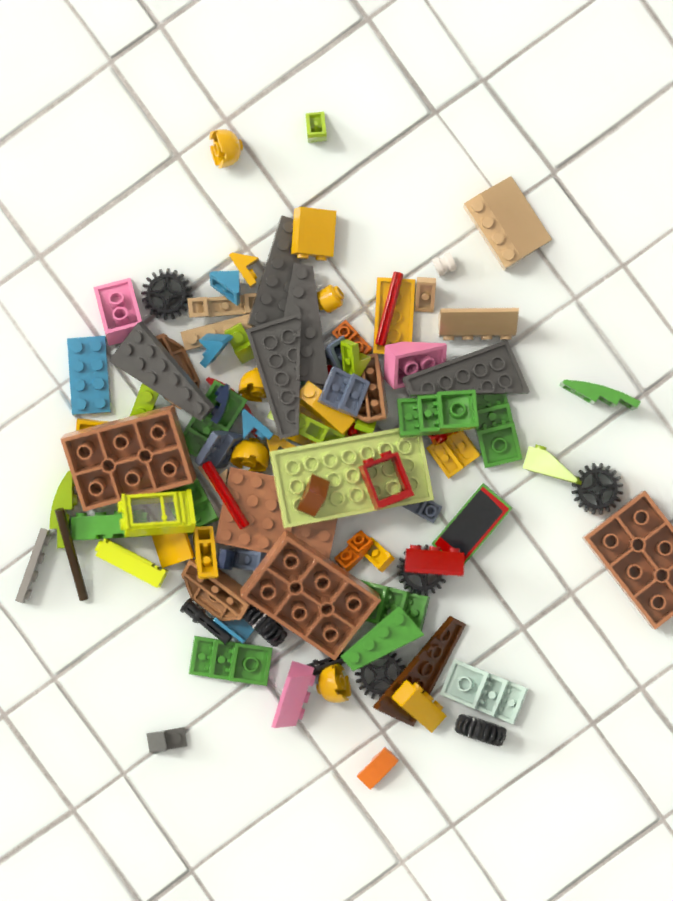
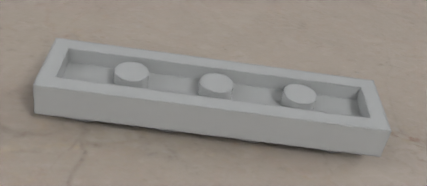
[15,528,51,603]

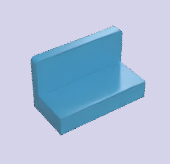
[213,617,254,644]

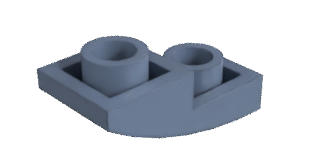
[402,500,442,524]

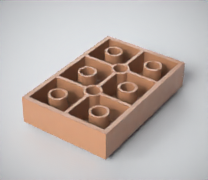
[60,405,197,512]
[215,467,338,559]
[582,490,673,630]
[240,529,381,660]

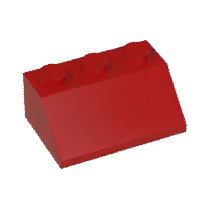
[404,545,464,576]

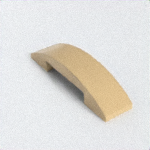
[187,293,256,318]

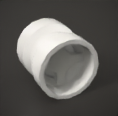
[432,252,457,277]

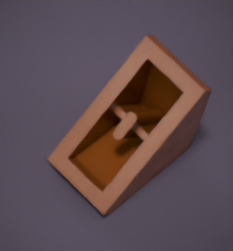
[297,474,330,517]

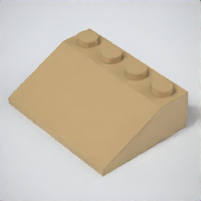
[463,176,552,270]
[438,308,519,341]

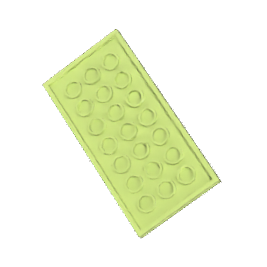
[269,428,434,528]

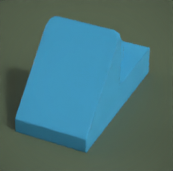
[199,333,233,368]
[242,409,274,440]

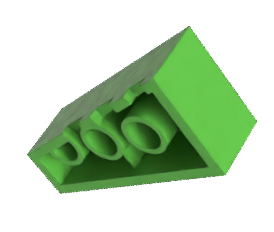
[71,510,150,540]
[340,606,424,671]

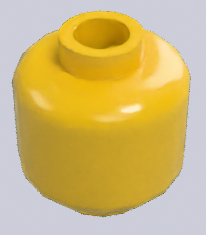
[317,285,345,313]

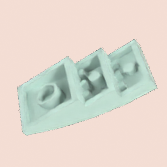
[440,659,528,724]

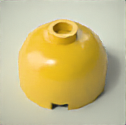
[209,129,243,169]
[238,368,267,402]
[230,438,269,472]
[316,663,351,703]

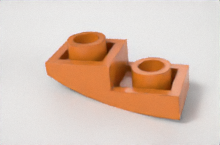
[331,320,373,355]
[334,530,374,572]
[357,747,399,790]

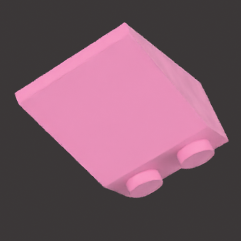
[93,278,142,346]
[384,342,447,389]

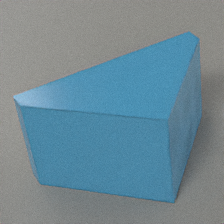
[209,271,240,306]

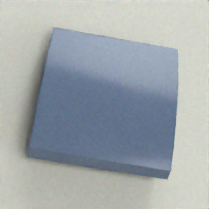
[318,366,370,417]
[194,431,243,469]

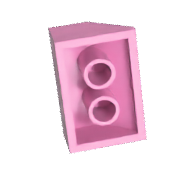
[271,661,316,728]

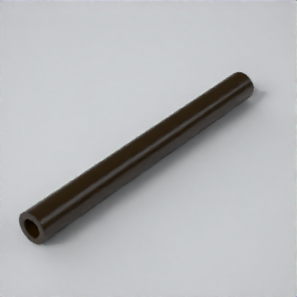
[55,508,89,601]

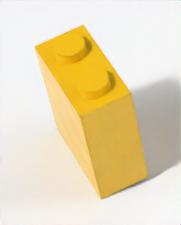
[291,207,337,261]

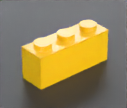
[391,680,447,733]

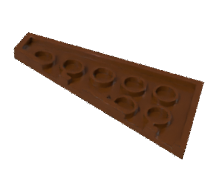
[372,616,466,727]

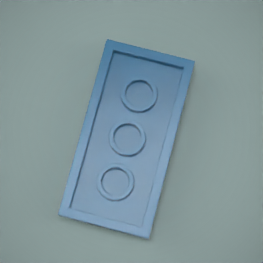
[67,336,111,415]

